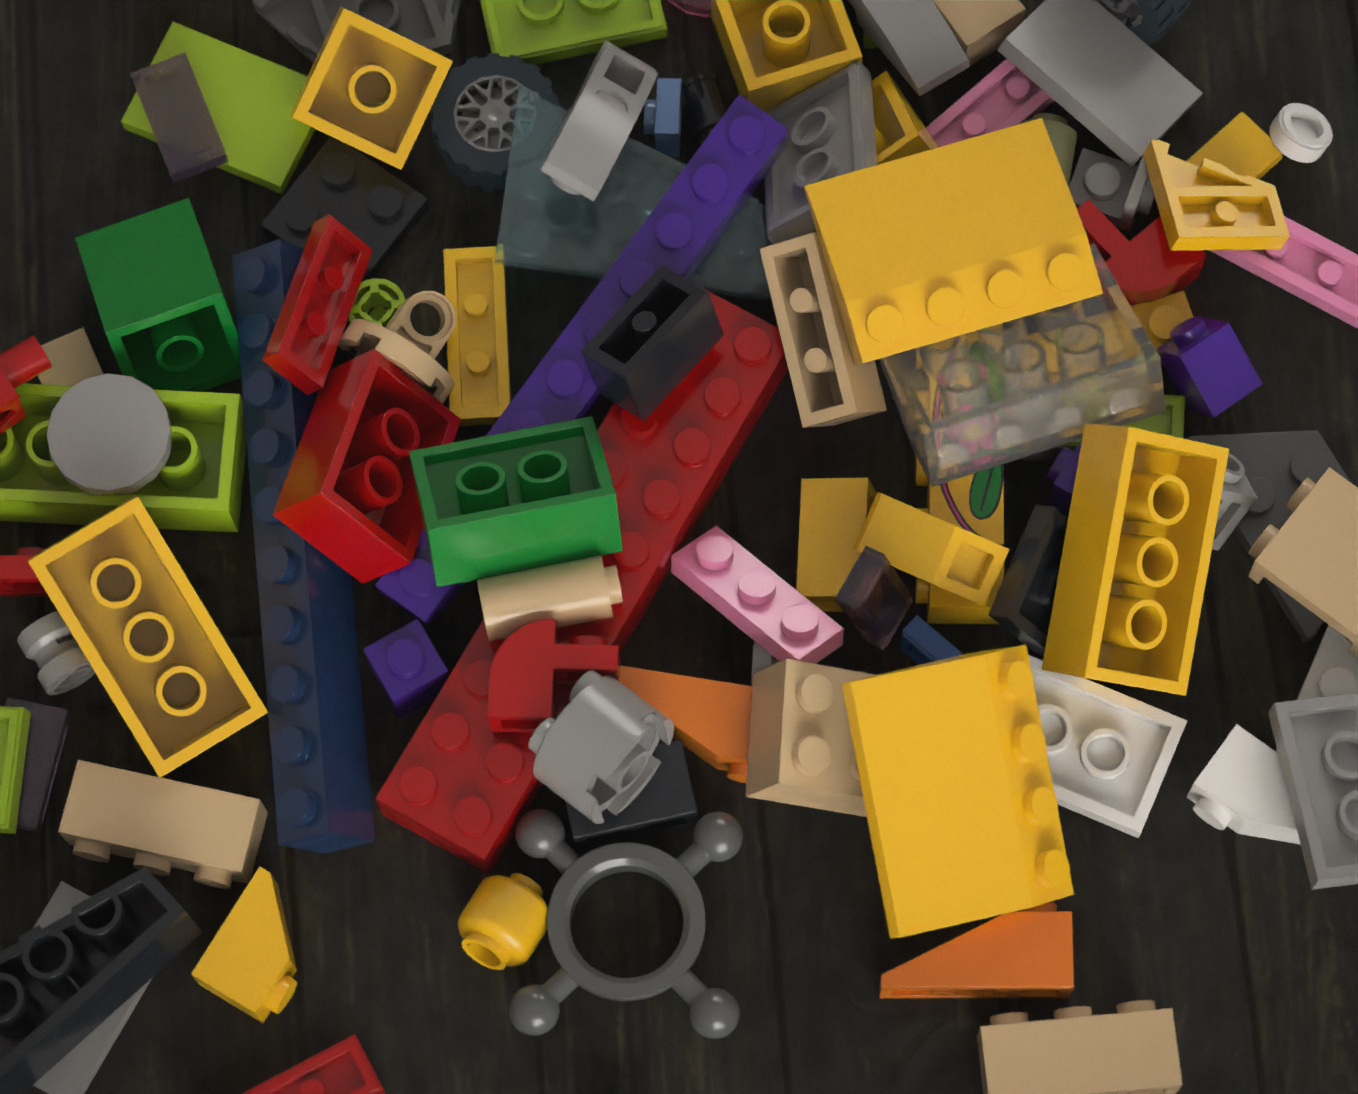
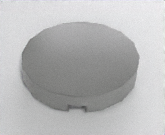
[46,373,172,496]

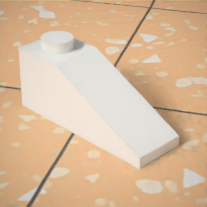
[1187,724,1300,844]

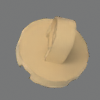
[339,291,455,404]

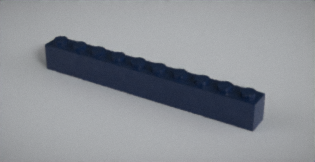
[232,239,375,854]

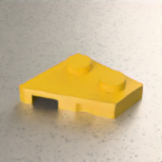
[1143,140,1290,251]

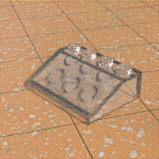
[879,244,1166,487]

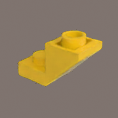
[853,492,1010,607]

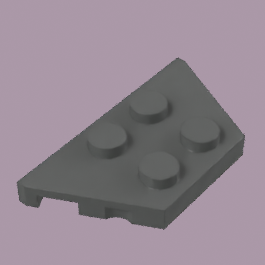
[253,0,460,64]
[1187,430,1350,644]

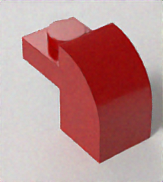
[1077,199,1206,310]
[487,619,620,733]

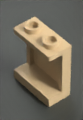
[1248,467,1358,660]

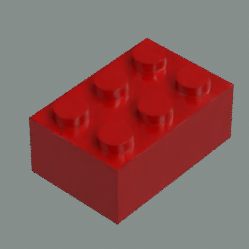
[272,349,461,584]

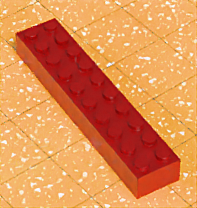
[375,286,788,875]

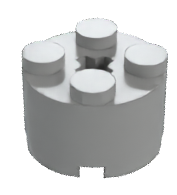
[528,670,674,824]

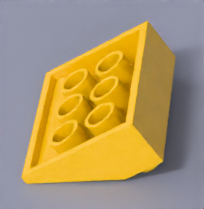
[804,118,1103,365]
[841,645,1074,938]

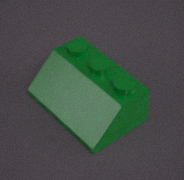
[409,416,623,587]

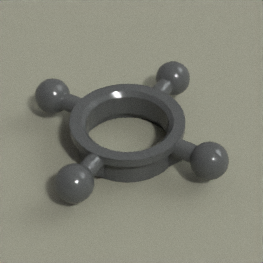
[509,808,743,1039]

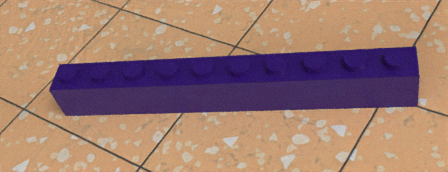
[375,94,789,630]

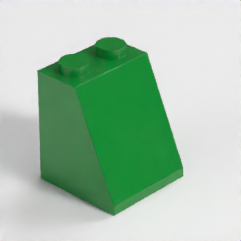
[75,198,241,392]

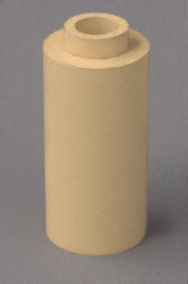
[477,555,623,641]

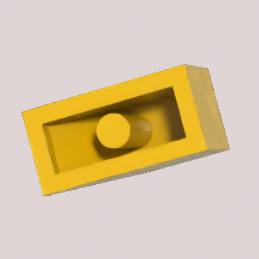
[191,867,297,1023]

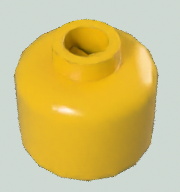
[457,873,548,970]

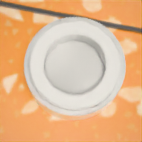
[1269,103,1333,163]

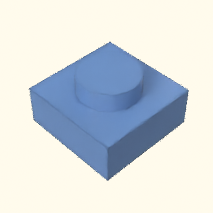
[644,78,682,157]

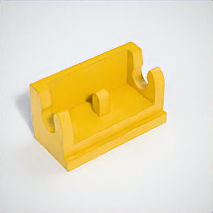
[796,477,877,613]

